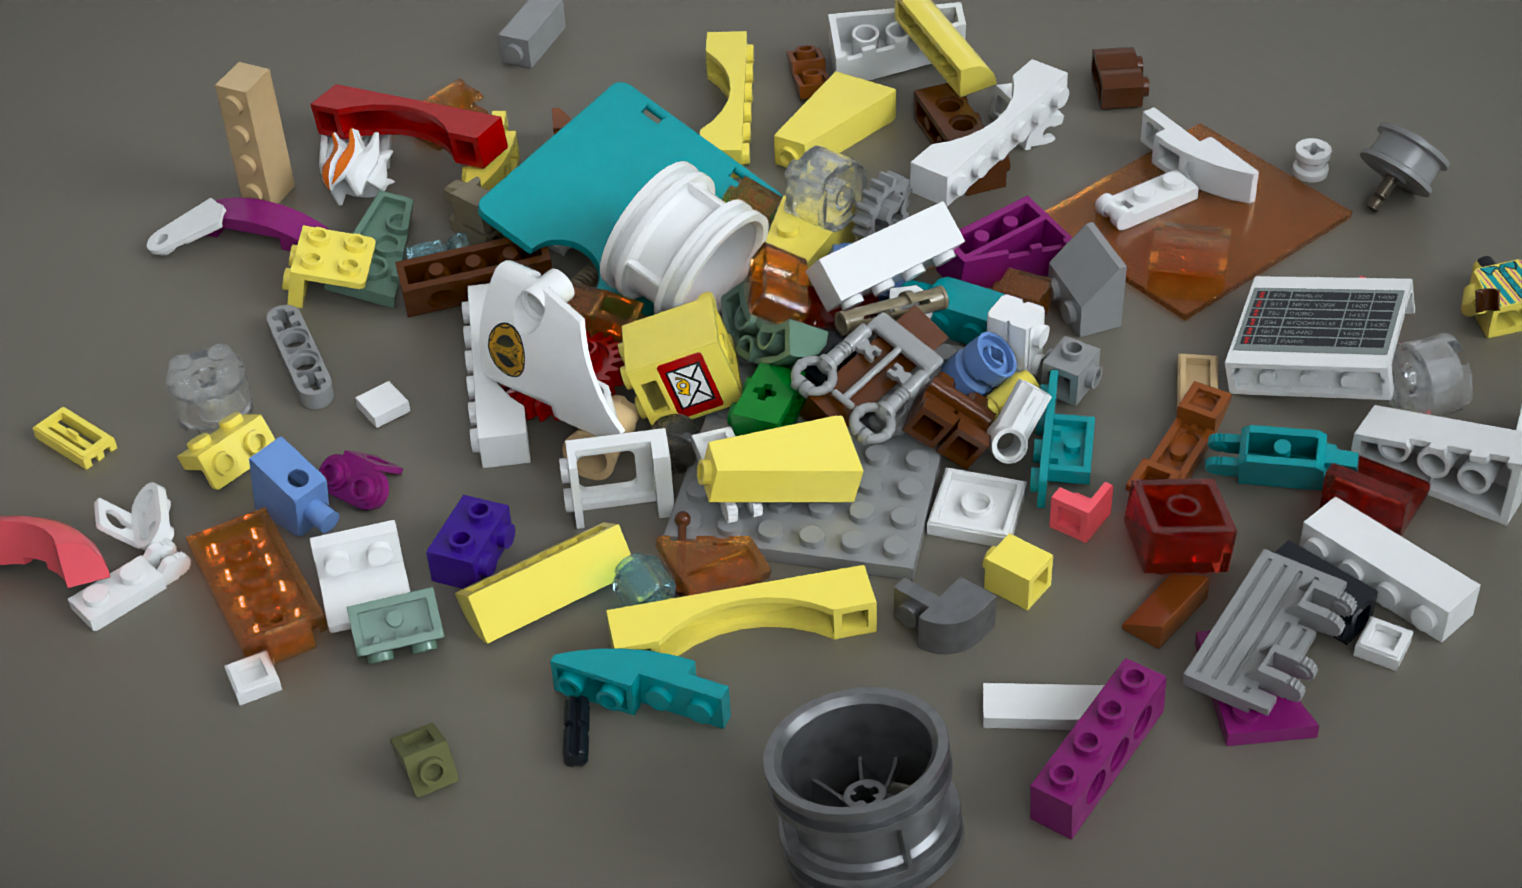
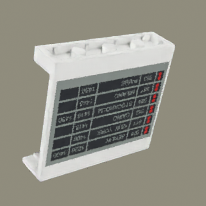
[1225,276,1415,400]

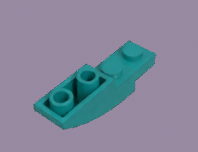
[550,648,731,729]

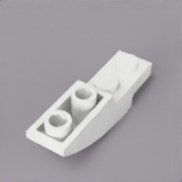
[1140,107,1259,204]

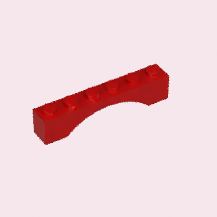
[310,84,508,169]

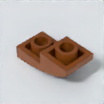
[787,45,830,100]

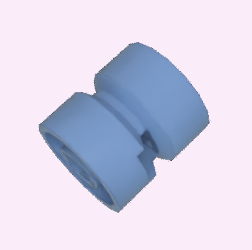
[941,332,1017,396]

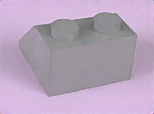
[1044,222,1127,337]

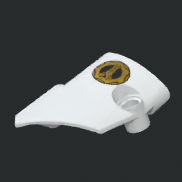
[479,260,625,437]

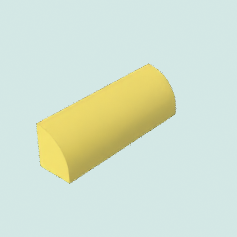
[895,0,997,97]
[455,522,637,644]

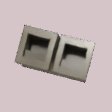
[443,176,507,247]

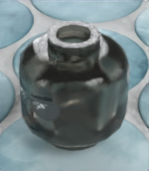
[651,414,701,474]

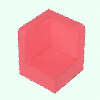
[1049,482,1113,543]

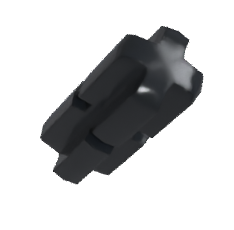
[562,695,590,767]

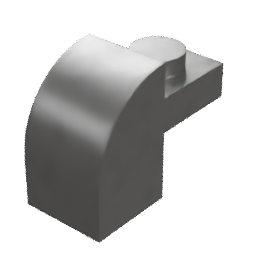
[894,576,996,654]

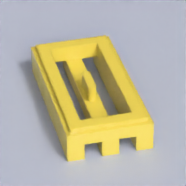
[32,406,117,470]

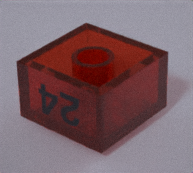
[1124,479,1238,574]

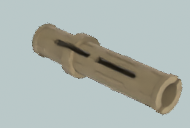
[834,285,949,336]

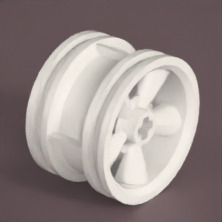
[600,161,769,314]

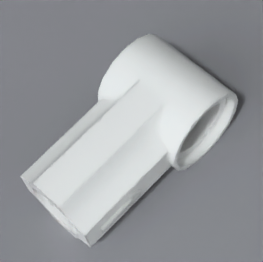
[987,379,1052,464]

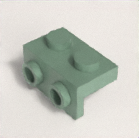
[347,587,445,665]

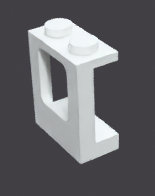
[559,428,674,529]

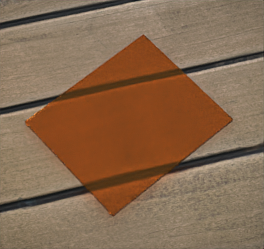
[1045,123,1352,321]

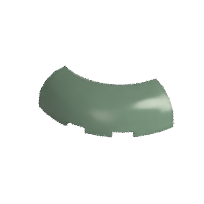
[721,281,828,367]

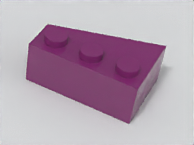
[936,195,1073,288]

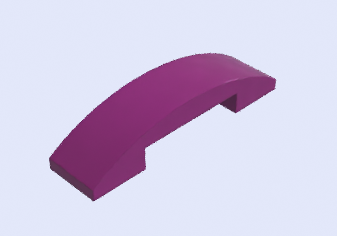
[206,197,329,251]

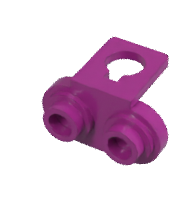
[319,450,403,510]

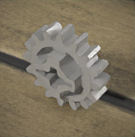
[852,170,913,242]

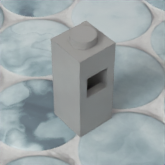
[498,0,566,69]

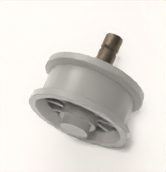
[1360,122,1450,213]

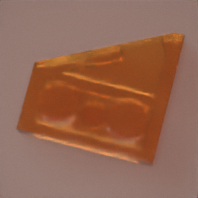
[655,535,771,596]

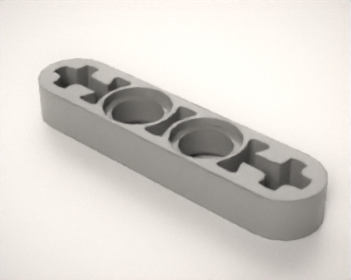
[266,305,335,409]

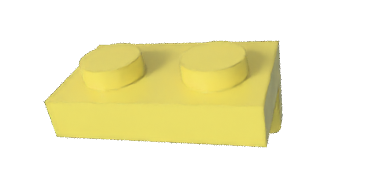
[177,412,275,490]

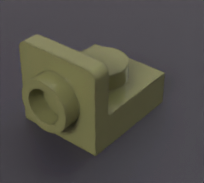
[390,722,459,797]

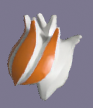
[322,128,395,206]

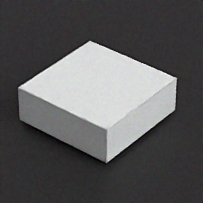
[355,381,411,428]
[1353,616,1413,672]
[224,650,282,705]

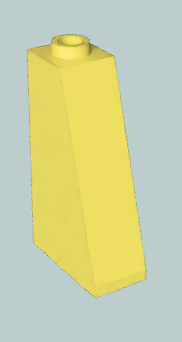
[774,71,896,174]
[697,416,864,502]

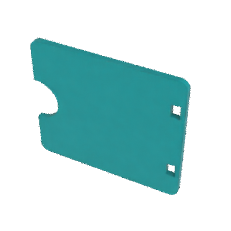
[477,82,783,324]

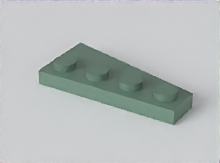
[324,190,414,309]

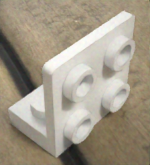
[310,520,410,633]

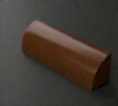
[799,305,949,428]

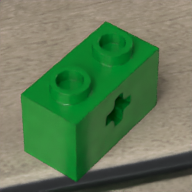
[727,362,807,436]

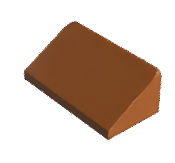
[1122,574,1210,649]

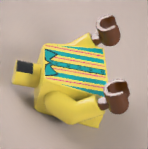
[1461,256,1522,339]

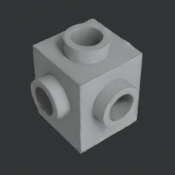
[1041,336,1103,406]

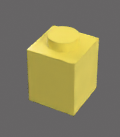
[982,533,1053,611]

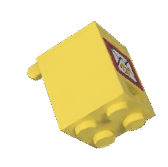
[618,292,743,430]

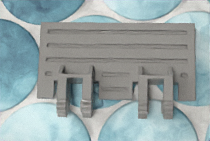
[1183,549,1358,716]

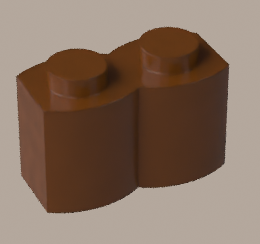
[1091,47,1149,109]

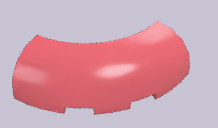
[0,516,110,588]

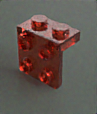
[1319,455,1430,537]

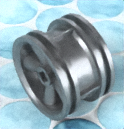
[763,687,965,888]

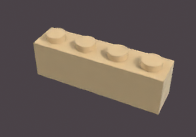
[215,62,295,204]

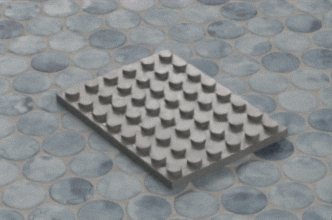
[664,335,965,581]

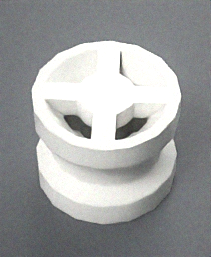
[1292,138,1332,183]

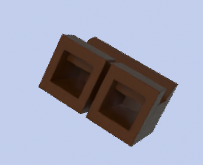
[902,371,996,470]

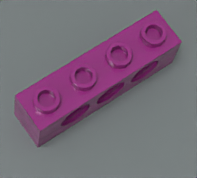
[1030,658,1166,840]

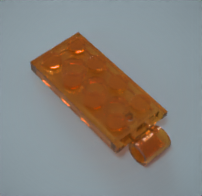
[186,507,329,665]

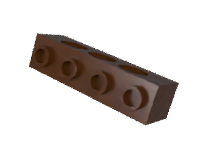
[914,83,1011,196]
[395,238,552,317]

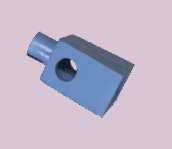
[249,436,339,536]

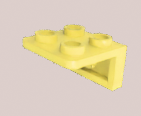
[282,225,376,308]

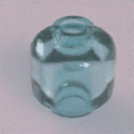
[612,552,677,606]

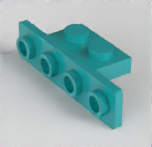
[1030,370,1095,508]

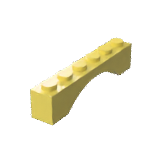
[700,31,754,179]
[606,565,877,656]

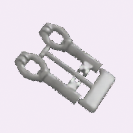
[790,312,943,446]

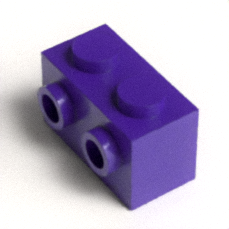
[426,494,515,589]

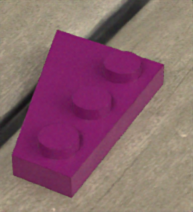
[1195,630,1320,746]

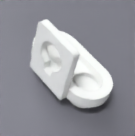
[94,482,174,551]

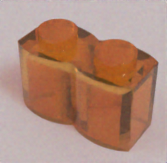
[748,242,811,324]

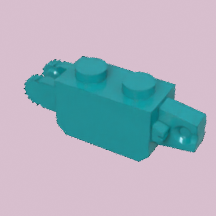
[901,277,1005,344]
[1204,425,1359,491]

